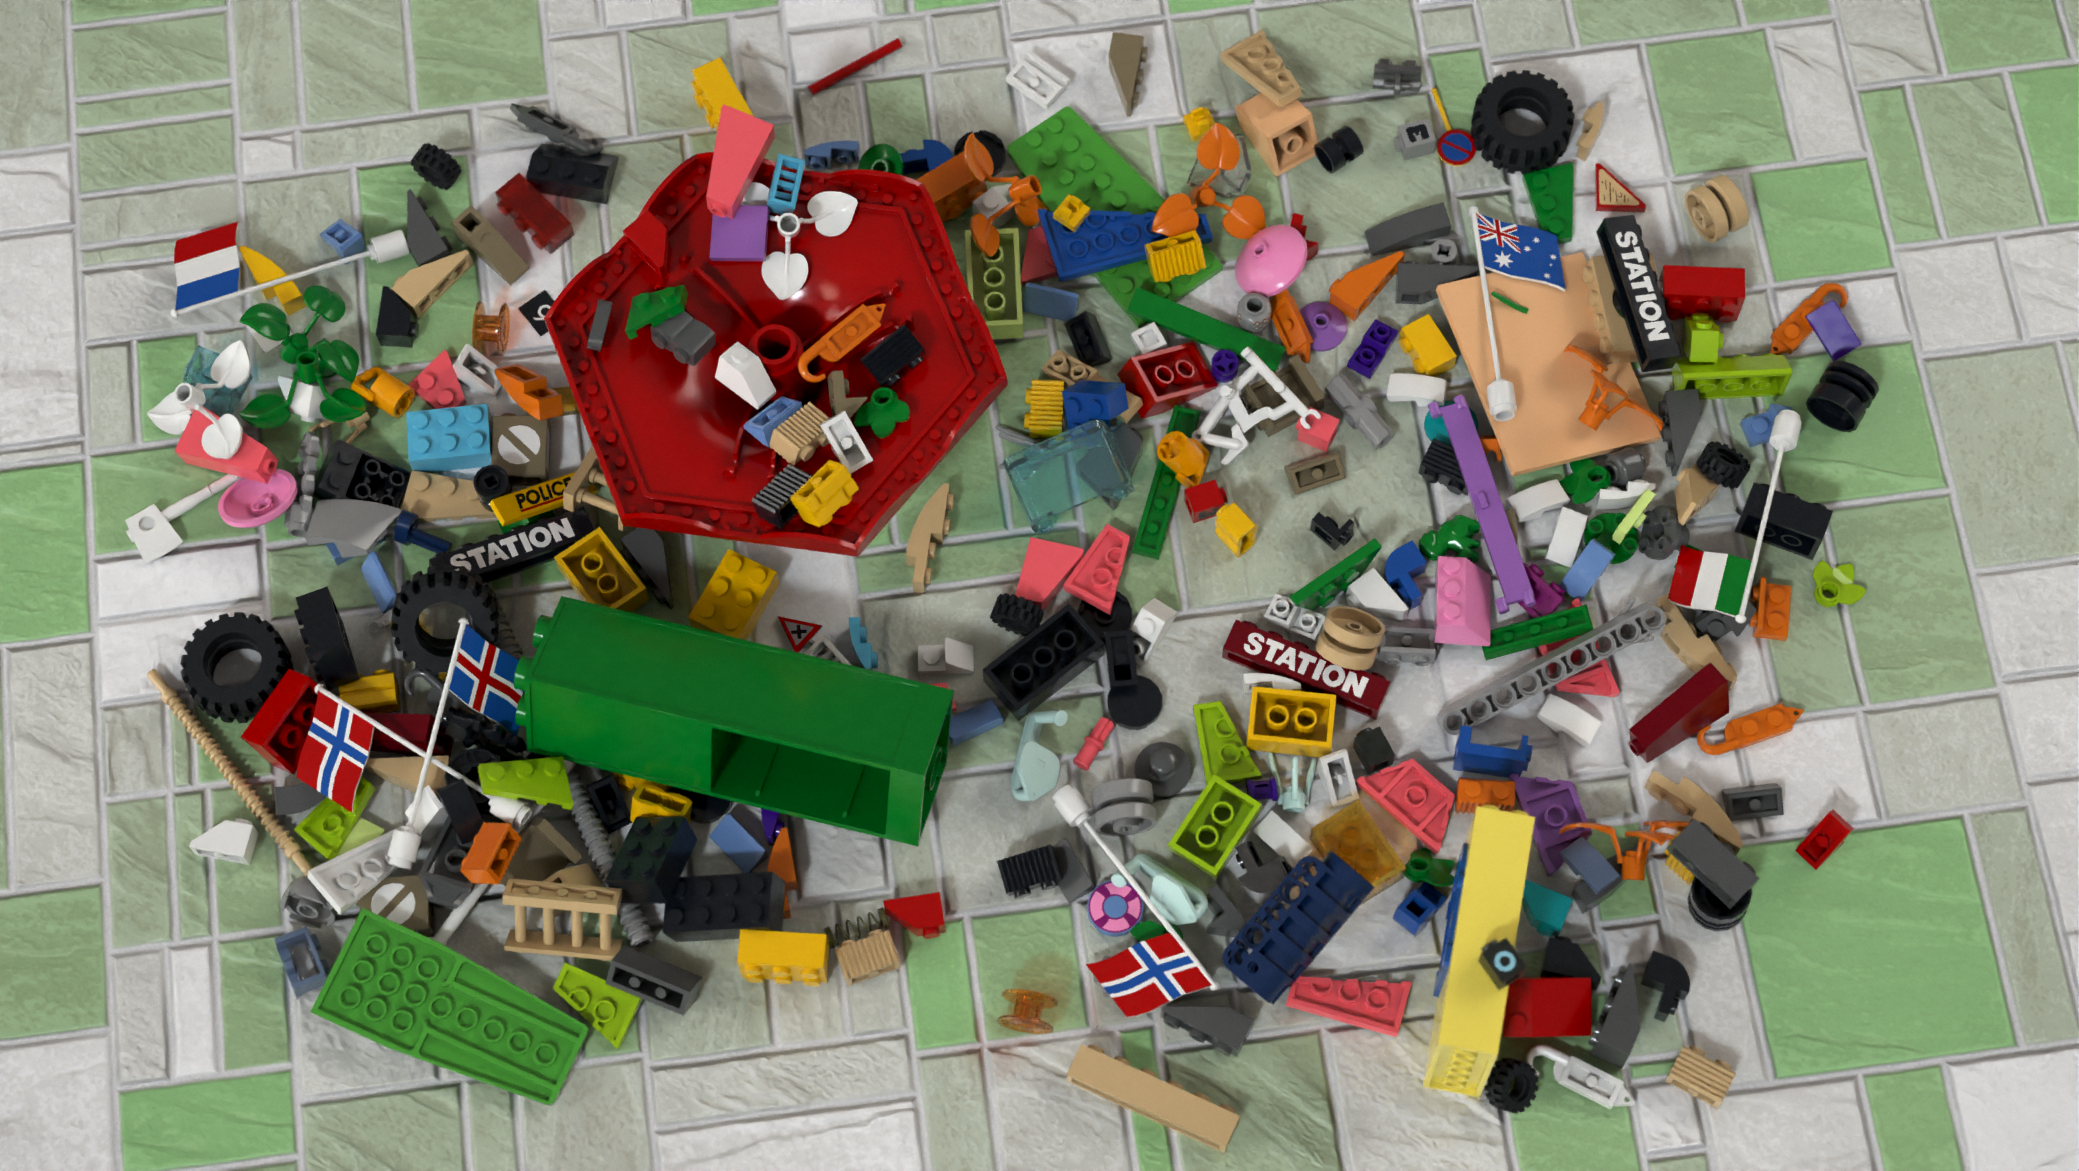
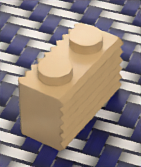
[769,402,830,465]
[835,929,901,987]
[1665,1046,1736,1109]

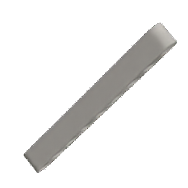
[1437,603,1666,735]

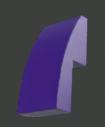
[1347,319,1399,379]
[761,808,784,846]

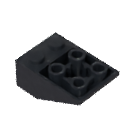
[313,439,411,522]

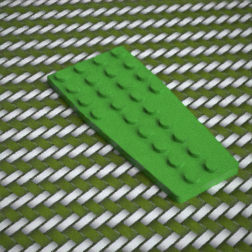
[1007,107,1223,328]
[311,908,589,1106]

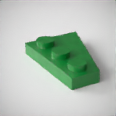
[1522,162,1573,244]

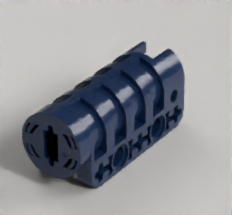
[1222,850,1375,1004]

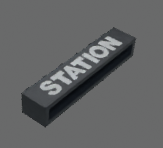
[1596,215,1681,372]
[429,507,594,585]

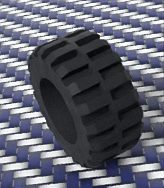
[1471,70,1574,175]
[391,565,499,676]
[180,612,294,723]

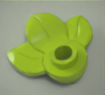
[1813,560,1866,608]

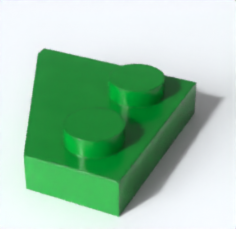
[625,285,688,339]

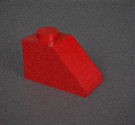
[623,210,669,279]
[883,892,946,939]

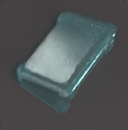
[1003,420,1135,533]

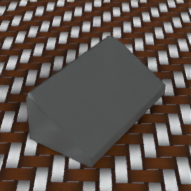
[1722,783,1784,821]
[1054,838,1094,904]

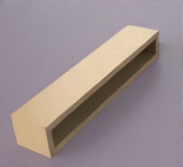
[1066,1044,1240,1153]

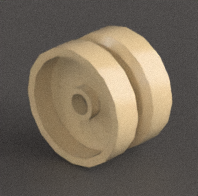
[1684,174,1749,243]
[1316,606,1386,670]

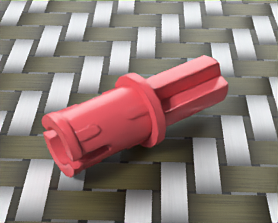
[1073,717,1114,771]

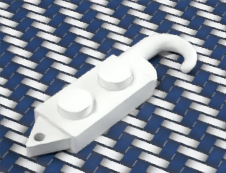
[1525,1045,1635,1110]

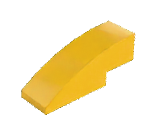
[238,245,307,316]

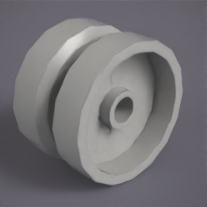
[1091,779,1157,836]

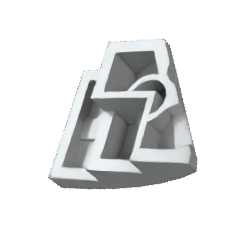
[305,499,402,558]

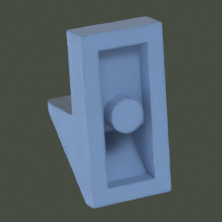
[319,219,366,265]
[1740,403,1801,447]

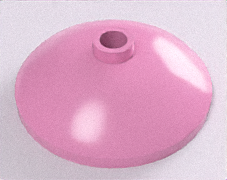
[1235,225,1307,297]
[218,469,298,528]

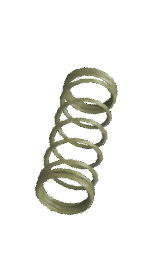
[824,907,890,949]

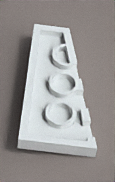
[308,825,419,915]

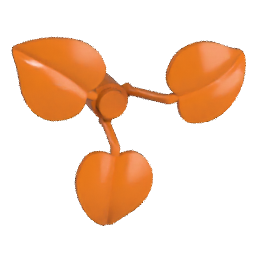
[1152,123,1266,239]
[964,133,1048,257]
[1564,345,1664,431]
[1560,820,1690,881]

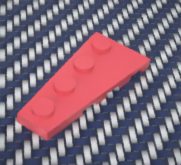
[1286,976,1412,1038]

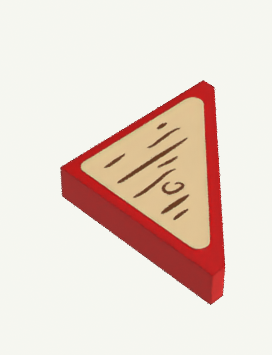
[1595,163,1646,212]

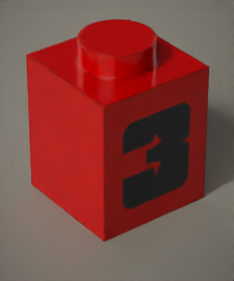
[1184,479,1228,523]

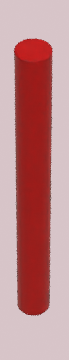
[808,38,903,95]

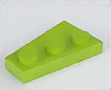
[553,963,643,1050]

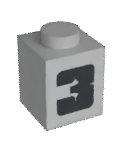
[1394,118,1436,161]

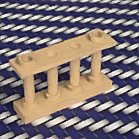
[563,446,626,531]
[503,878,623,961]

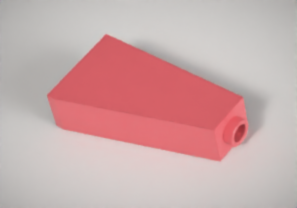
[706,104,775,219]
[175,406,279,484]

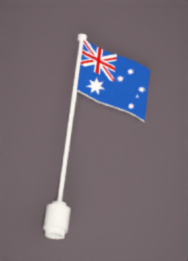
[1468,206,1566,421]

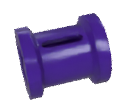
[1246,776,1278,802]

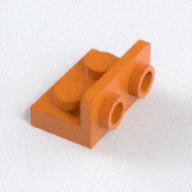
[1749,577,1791,641]

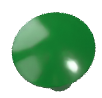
[1584,513,1638,564]

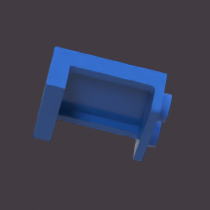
[1452,725,1532,778]

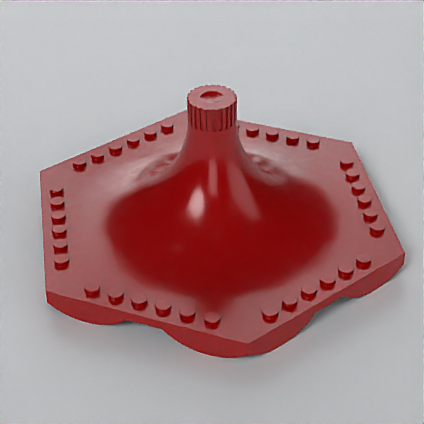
[544,152,1008,557]

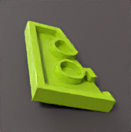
[1193,701,1262,785]
[478,757,574,810]
[294,776,375,861]

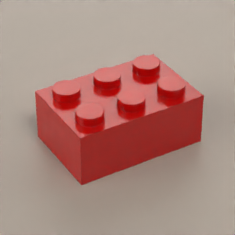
[1657,265,1745,323]
[241,669,318,775]

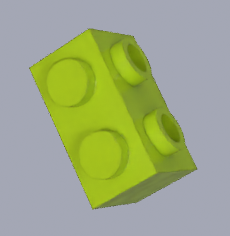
[1683,313,1723,362]

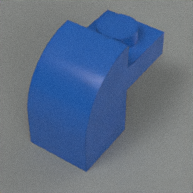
[900,139,953,175]
[1383,540,1427,610]
[1392,882,1448,937]

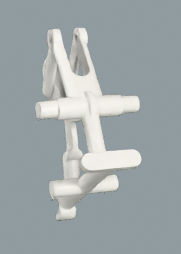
[1192,347,1321,465]

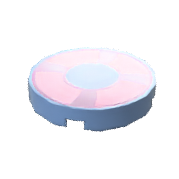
[1087,880,1144,937]

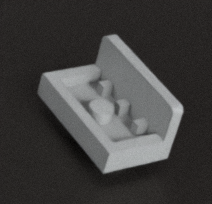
[1378,626,1436,666]

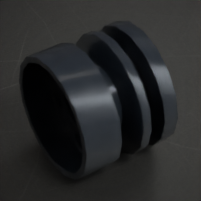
[1806,361,1879,432]
[445,748,500,816]
[1687,876,1752,931]

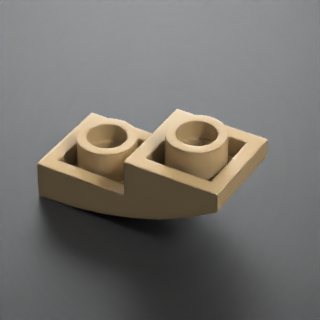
[1576,101,1603,162]

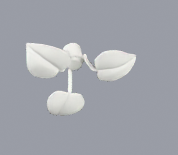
[740,182,858,300]
[147,340,251,459]

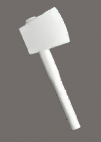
[125,474,242,563]

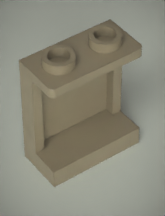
[1240,354,1325,437]
[501,815,583,887]

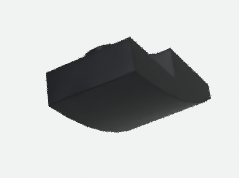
[437,778,484,845]

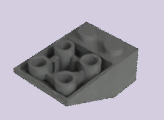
[1588,963,1641,1068]

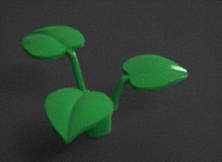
[239,285,359,384]
[239,338,366,428]

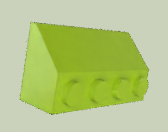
[1672,353,1792,400]

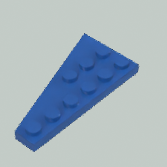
[1037,209,1213,282]

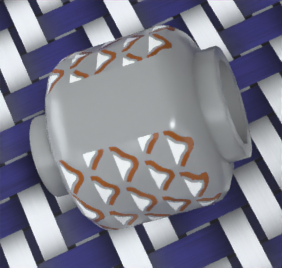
[1236,293,1272,333]

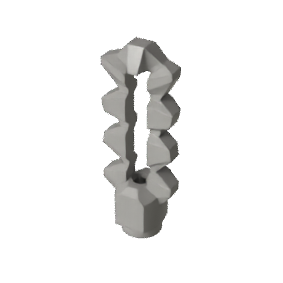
[284,431,321,537]

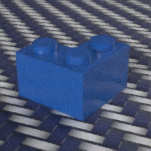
[1062,380,1129,444]

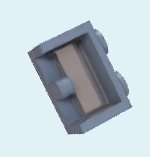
[274,926,330,999]

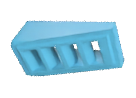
[766,153,805,215]

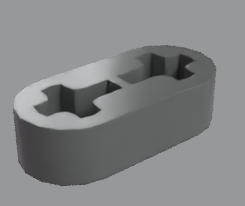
[587,299,613,352]

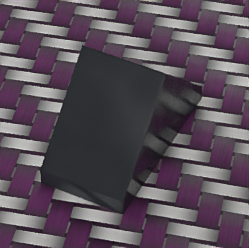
[587,774,633,834]

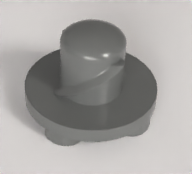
[1639,505,1690,560]
[1135,742,1191,797]

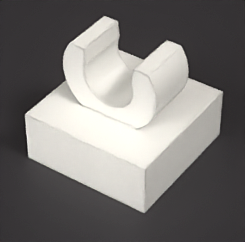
[1130,322,1167,355]

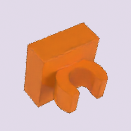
[1478,435,1502,462]

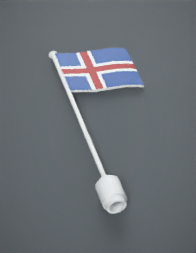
[387,618,525,870]

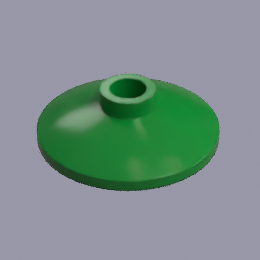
[858,144,903,175]

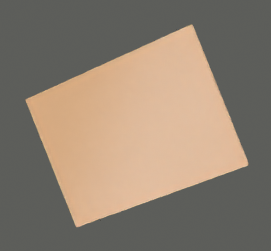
[1435,252,1662,477]

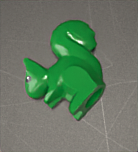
[1418,515,1481,563]

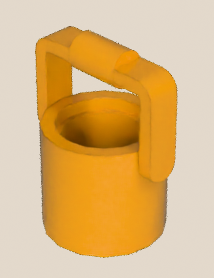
[350,367,415,419]
[1157,431,1209,488]

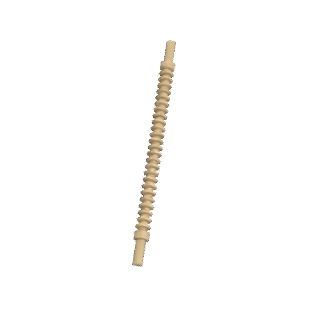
[147,669,313,875]

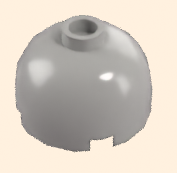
[280,875,338,928]

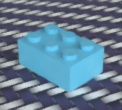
[406,404,493,473]

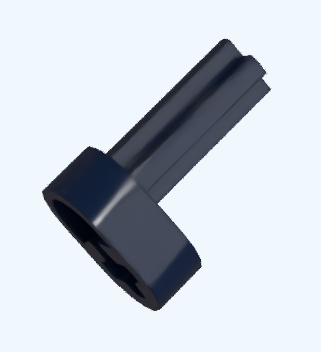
[394,509,453,554]

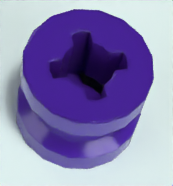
[1211,350,1238,383]

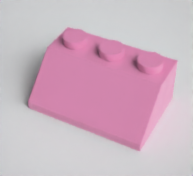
[1434,556,1491,646]

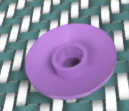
[1300,302,1347,352]

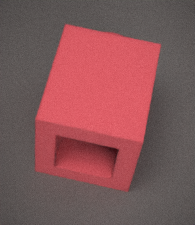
[1295,407,1340,453]

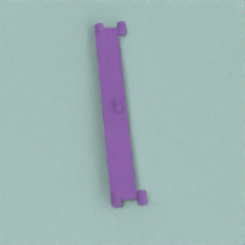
[1428,395,1536,614]

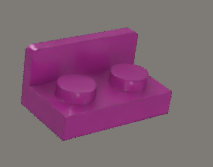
[1518,563,1567,618]

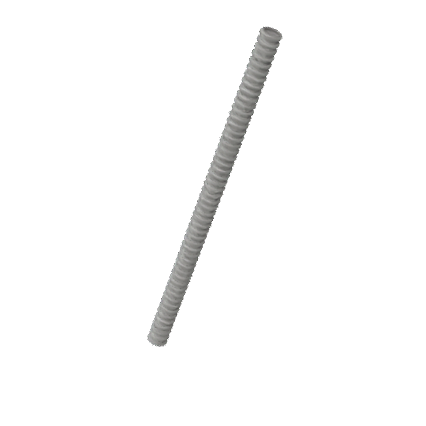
[483,583,655,949]

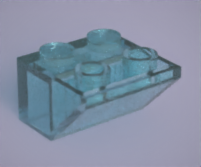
[183,345,253,417]

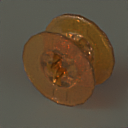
[472,301,510,356]
[997,989,1058,1034]

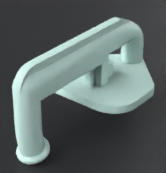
[1010,710,1068,801]
[1111,854,1208,926]

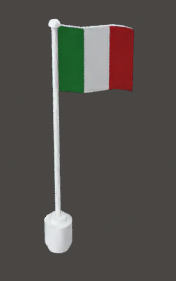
[1668,410,1802,623]

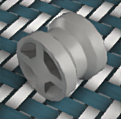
[1429,239,1457,265]

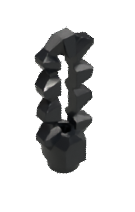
[441,705,544,762]

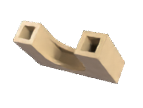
[1583,253,1658,364]

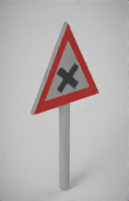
[778,616,835,661]

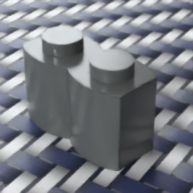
[650,311,716,366]

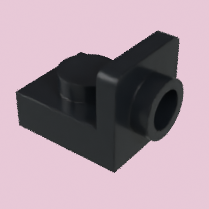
[1310,512,1354,551]

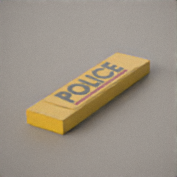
[490,472,598,527]

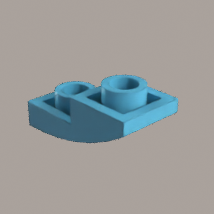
[849,617,878,671]

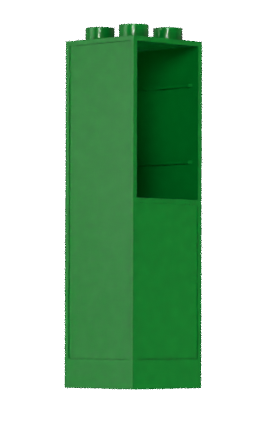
[514,596,954,847]

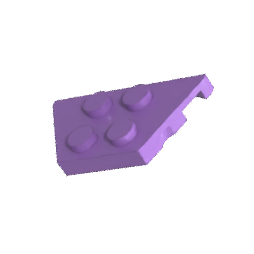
[1508,774,1592,877]

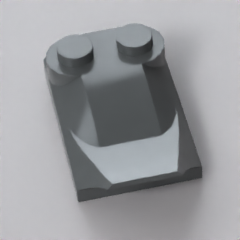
[418,813,506,909]

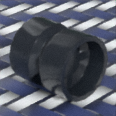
[1314,125,1364,174]
[473,465,514,512]

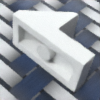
[819,410,873,474]
[918,638,974,675]

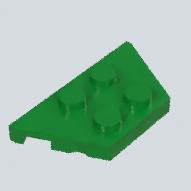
[1289,538,1382,611]

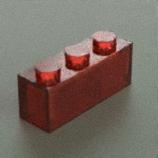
[495,173,574,255]

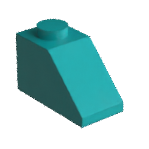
[1521,879,1573,937]

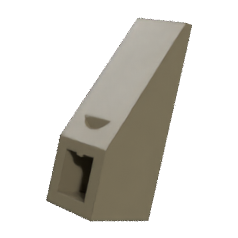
[1109,32,1148,117]
[451,205,530,286]

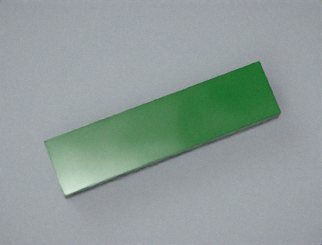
[1482,604,1593,660]

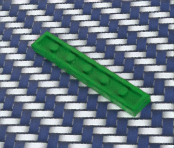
[1127,287,1286,373]
[1132,405,1201,560]

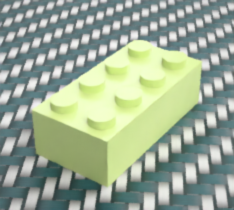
[965,228,1024,339]

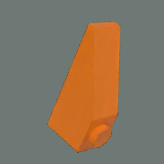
[1329,251,1405,321]

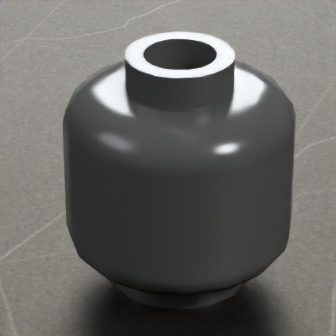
[1604,447,1646,487]

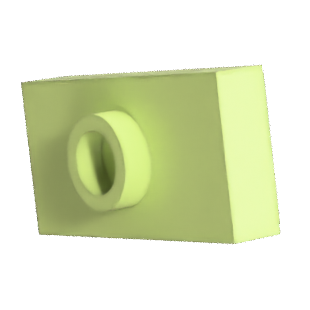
[1612,489,1656,544]

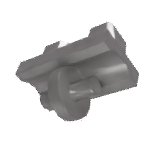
[1373,59,1422,97]

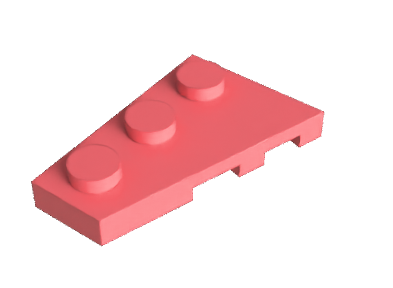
[1063,524,1130,615]

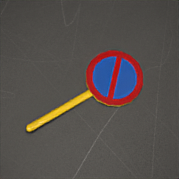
[1431,88,1476,166]

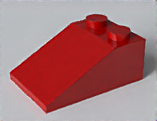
[1117,341,1218,419]
[1503,977,1592,1037]

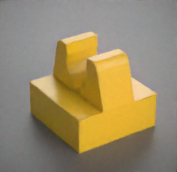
[1183,107,1214,142]
[1053,194,1090,232]

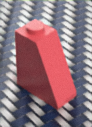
[1015,537,1084,611]

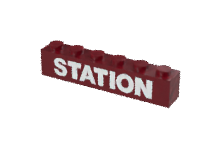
[1222,620,1390,720]

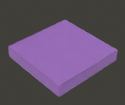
[709,205,770,261]

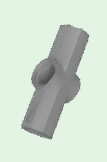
[1325,374,1394,449]

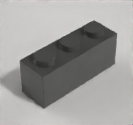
[1666,819,1759,909]
[605,946,703,1016]

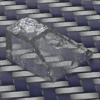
[1187,134,1252,198]

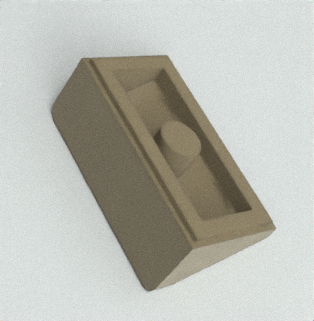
[1284,451,1346,495]

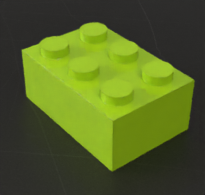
[1168,774,1263,880]

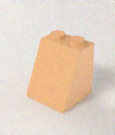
[1235,93,1318,177]

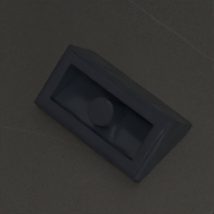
[1064,311,1113,367]

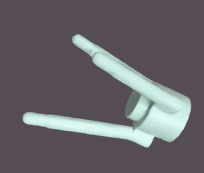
[1268,752,1317,813]

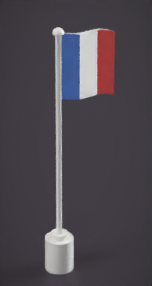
[171,222,409,319]

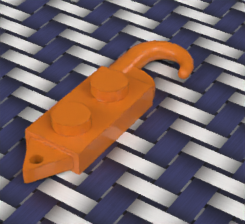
[1770,283,1848,355]
[1270,289,1314,363]
[798,304,886,383]
[1696,703,1804,756]

